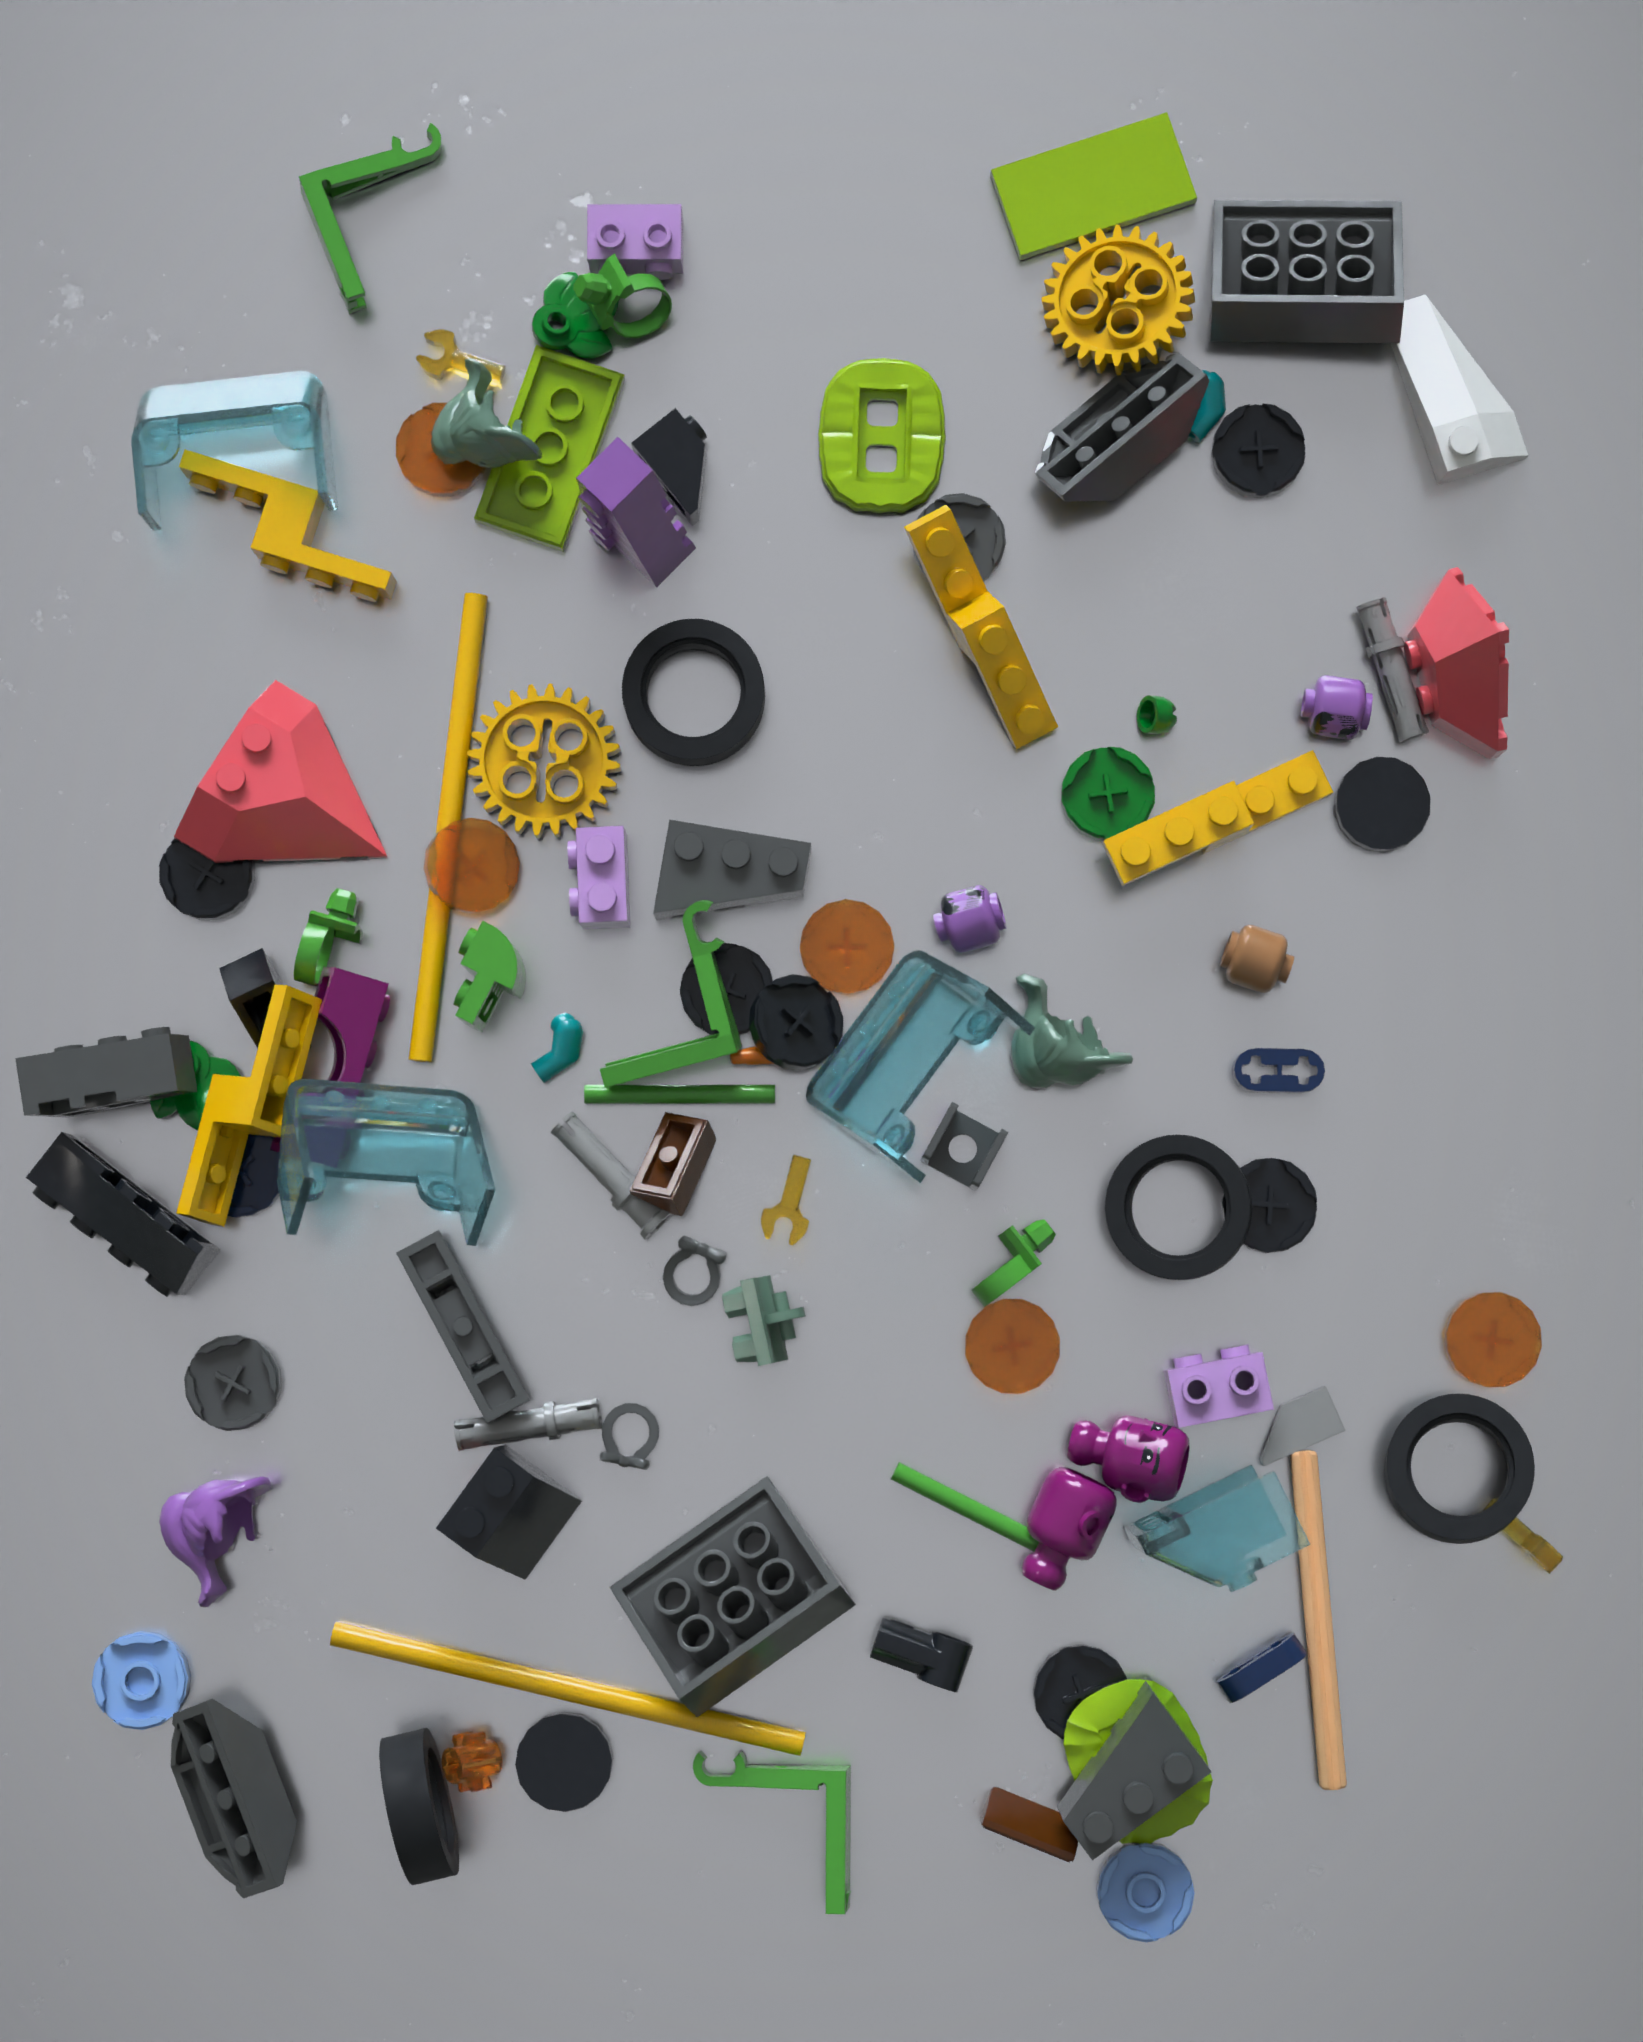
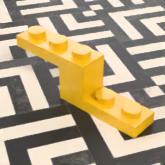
[179,449,397,602]
[904,505,1058,749]
[1102,750,1333,886]
[176,984,322,1227]

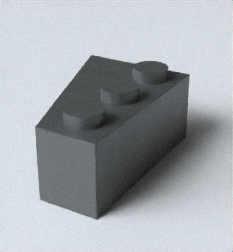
[653,819,811,920]
[15,1027,198,1118]
[1057,1681,1211,1861]

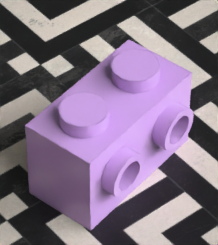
[587,204,683,280]
[568,826,630,929]
[1163,1344,1274,1428]

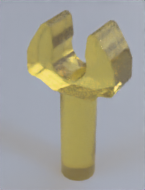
[416,329,506,383]
[761,1155,811,1246]
[1483,1498,1563,1574]

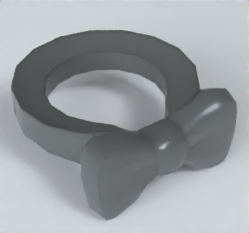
[663,1236,726,1306]
[599,1403,659,1470]

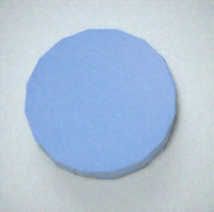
[92,1631,191,1730]
[1096,1843,1195,1943]

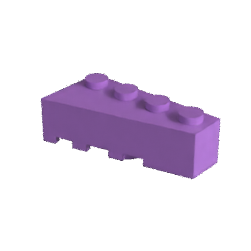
[576,437,696,587]

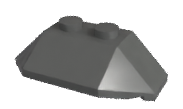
[1035,352,1209,502]
[171,1699,297,1899]

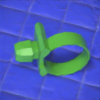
[573,253,672,338]
[293,888,363,986]
[971,1219,1056,1307]

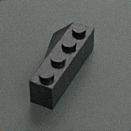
[26,1132,220,1297]

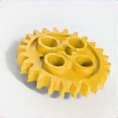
[1042,225,1195,375]
[467,684,621,838]

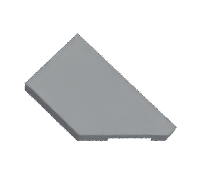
[1259,1386,1346,1466]

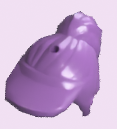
[159,1476,271,1607]

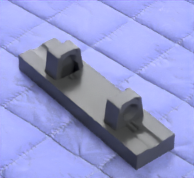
[396,1230,530,1423]

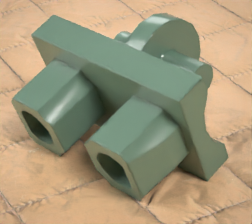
[722,1275,806,1366]

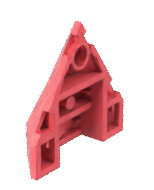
[1404,567,1509,759]
[174,680,387,863]

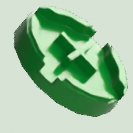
[1061,747,1155,841]

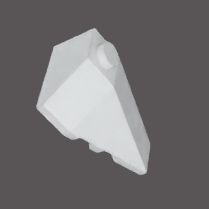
[1391,295,1529,485]

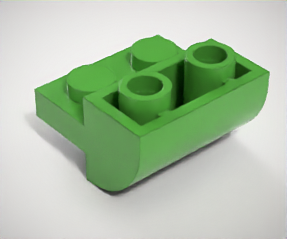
[453,921,526,1032]

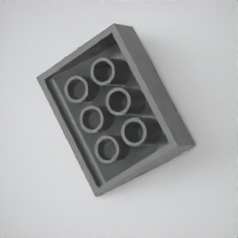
[1210,200,1404,343]
[610,1476,856,1717]

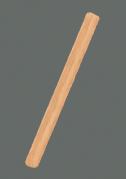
[1290,1450,1347,1790]

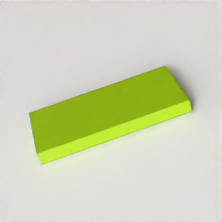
[990,112,1197,260]
[474,345,625,552]

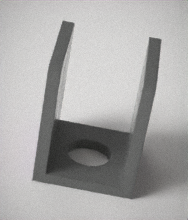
[920,1102,1009,1191]

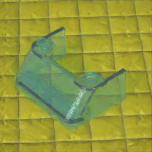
[131,371,338,531]
[806,950,1035,1183]
[277,1079,496,1246]
[1124,1464,1310,1592]

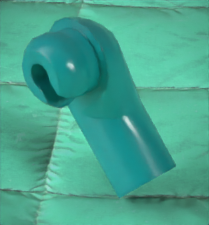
[1189,370,1226,443]
[531,1013,583,1083]

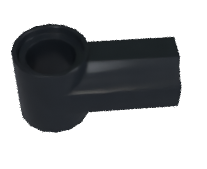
[870,1617,973,1692]

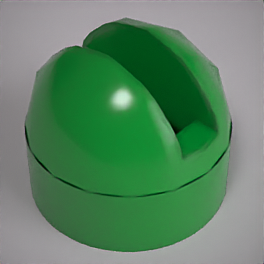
[1137,695,1177,734]

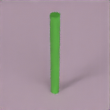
[584,1085,775,1104]
[891,1462,1039,1552]

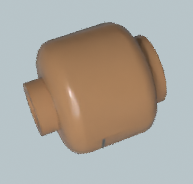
[1220,925,1294,993]

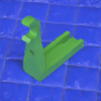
[299,123,441,314]
[600,900,742,1087]
[693,1751,851,1914]

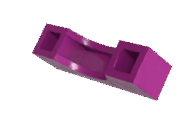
[270,967,390,1168]

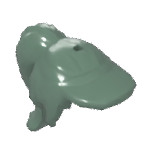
[431,358,542,468]
[1011,974,1133,1089]

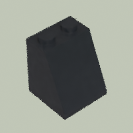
[436,1444,582,1580]

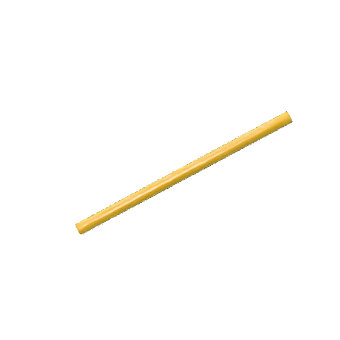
[408,593,488,1063]
[330,1622,806,1756]

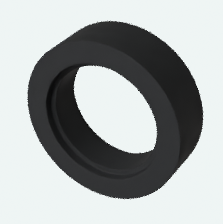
[622,619,765,766]
[1105,1135,1252,1280]
[1385,1394,1535,1544]
[379,1728,459,1885]

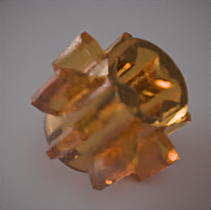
[441,1731,502,1793]

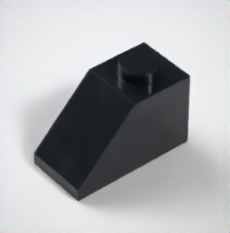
[631,408,707,526]
[219,948,312,1049]

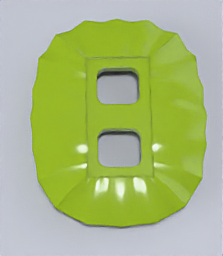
[818,358,946,513]
[1064,1679,1213,1844]

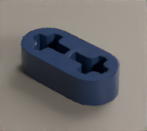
[1232,1048,1325,1093]
[1217,1633,1307,1703]

